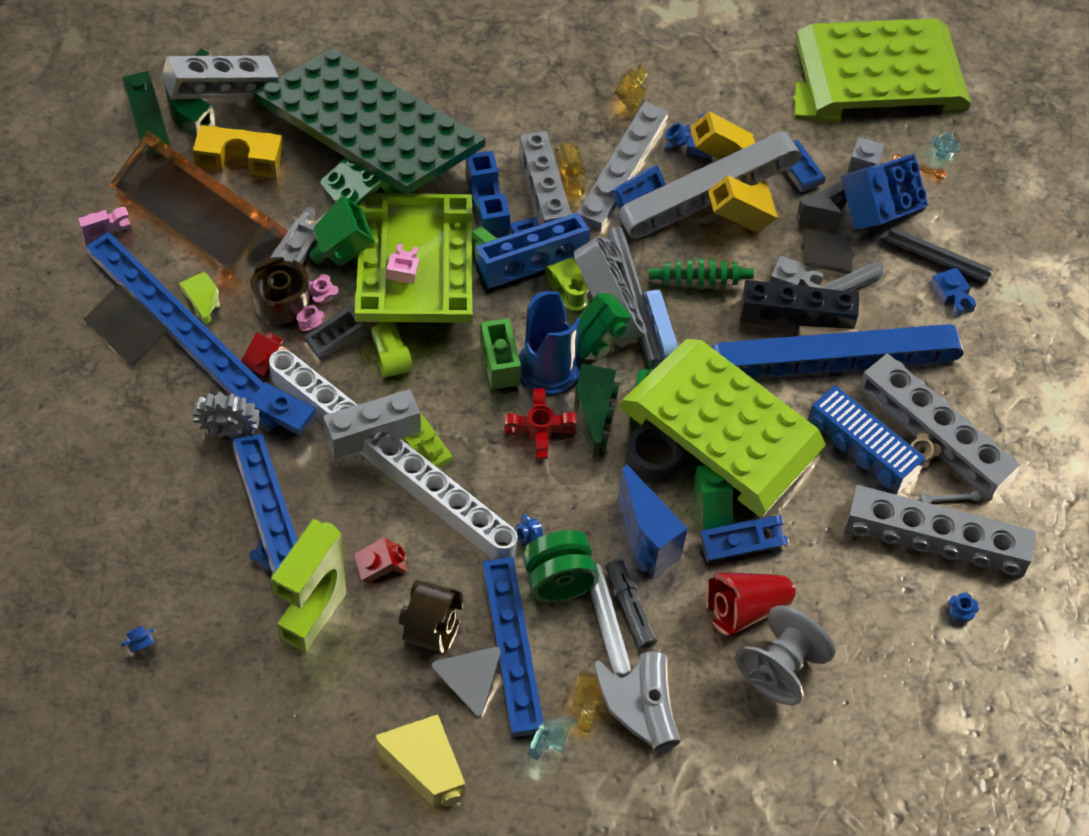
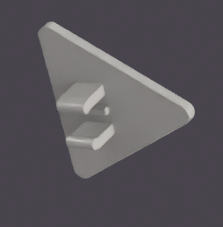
[432,647,501,716]

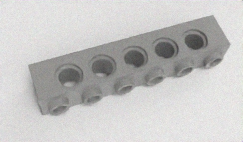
[859,353,1021,501]
[845,485,1036,576]

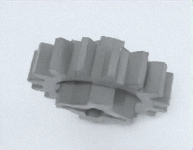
[193,392,260,440]

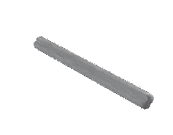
[608,226,663,367]

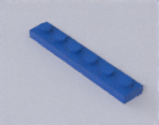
[232,434,298,575]
[483,557,544,737]

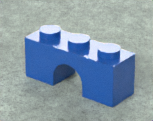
[465,151,511,238]

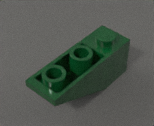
[575,364,620,459]

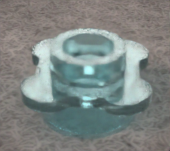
[929,132,961,159]

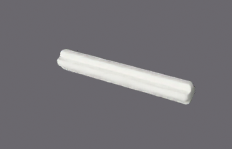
[590,563,631,677]

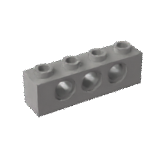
[161,56,279,99]
[519,131,571,225]

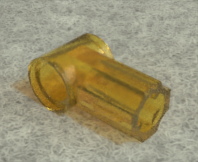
[555,142,586,199]

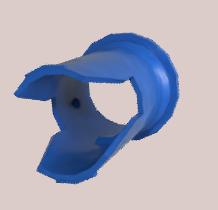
[519,291,582,395]

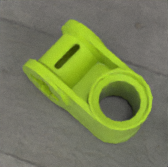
[545,257,589,313]

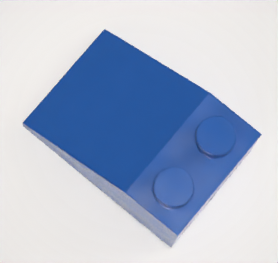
[618,465,688,578]

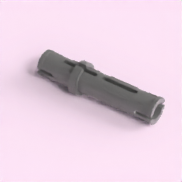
[605,559,657,650]

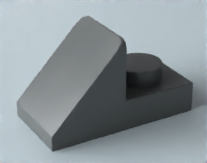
[796,180,847,229]

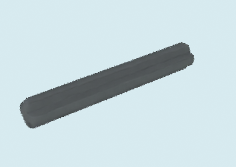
[887,228,993,282]

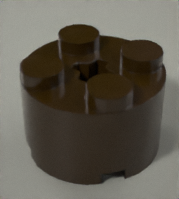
[250,257,310,326]
[399,580,463,652]

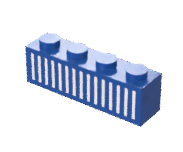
[807,385,925,494]

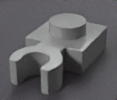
[770,255,824,288]

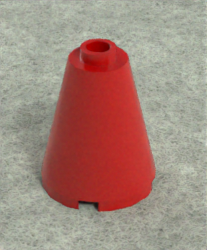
[705,572,796,636]

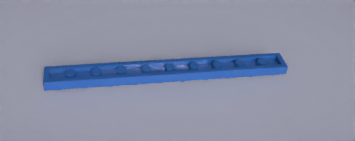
[86,232,279,433]

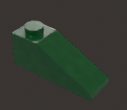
[122,71,172,158]

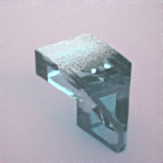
[527,716,578,761]

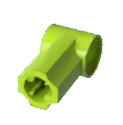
[371,322,413,378]

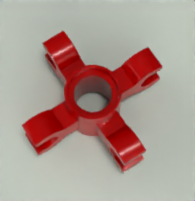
[504,389,577,459]

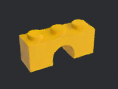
[193,125,283,178]

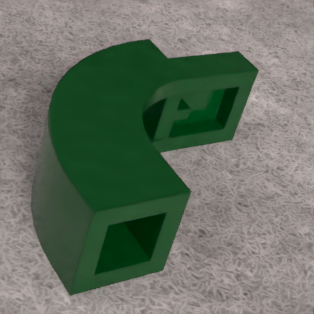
[165,48,215,138]

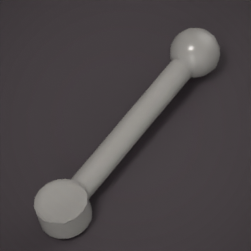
[920,490,982,504]

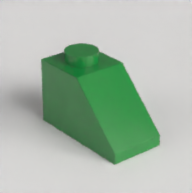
[694,466,733,531]

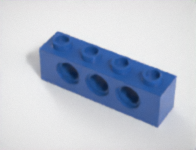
[475,212,590,289]

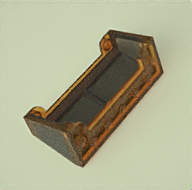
[109,131,288,282]

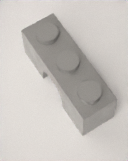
[323,389,421,459]

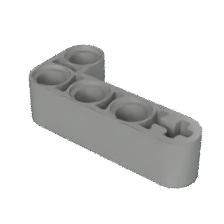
[574,237,647,348]

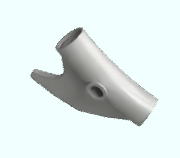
[594,652,681,752]

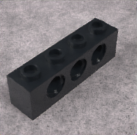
[740,279,859,329]

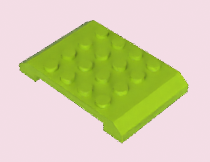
[795,18,971,117]
[355,193,472,323]
[619,339,826,518]

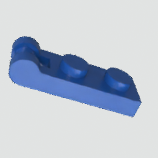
[699,515,789,563]

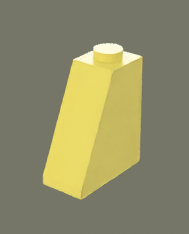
[376,714,465,807]

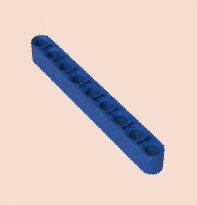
[711,324,964,378]

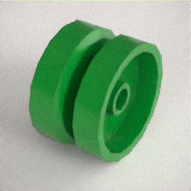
[522,530,599,603]

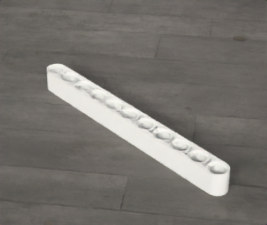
[269,350,517,560]

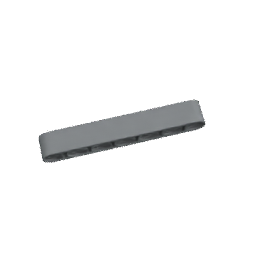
[618,132,801,239]

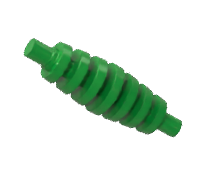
[649,258,754,289]

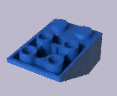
[841,153,928,229]

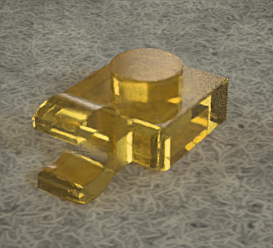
[614,64,648,111]
[573,672,606,733]

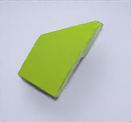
[179,271,220,325]

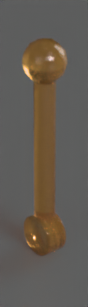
[892,154,947,180]

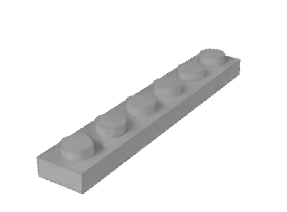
[578,102,669,230]

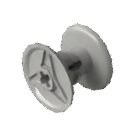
[735,605,836,706]

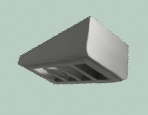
[304,304,371,360]

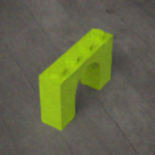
[271,518,346,652]

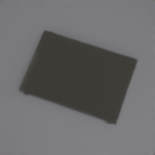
[83,283,169,367]

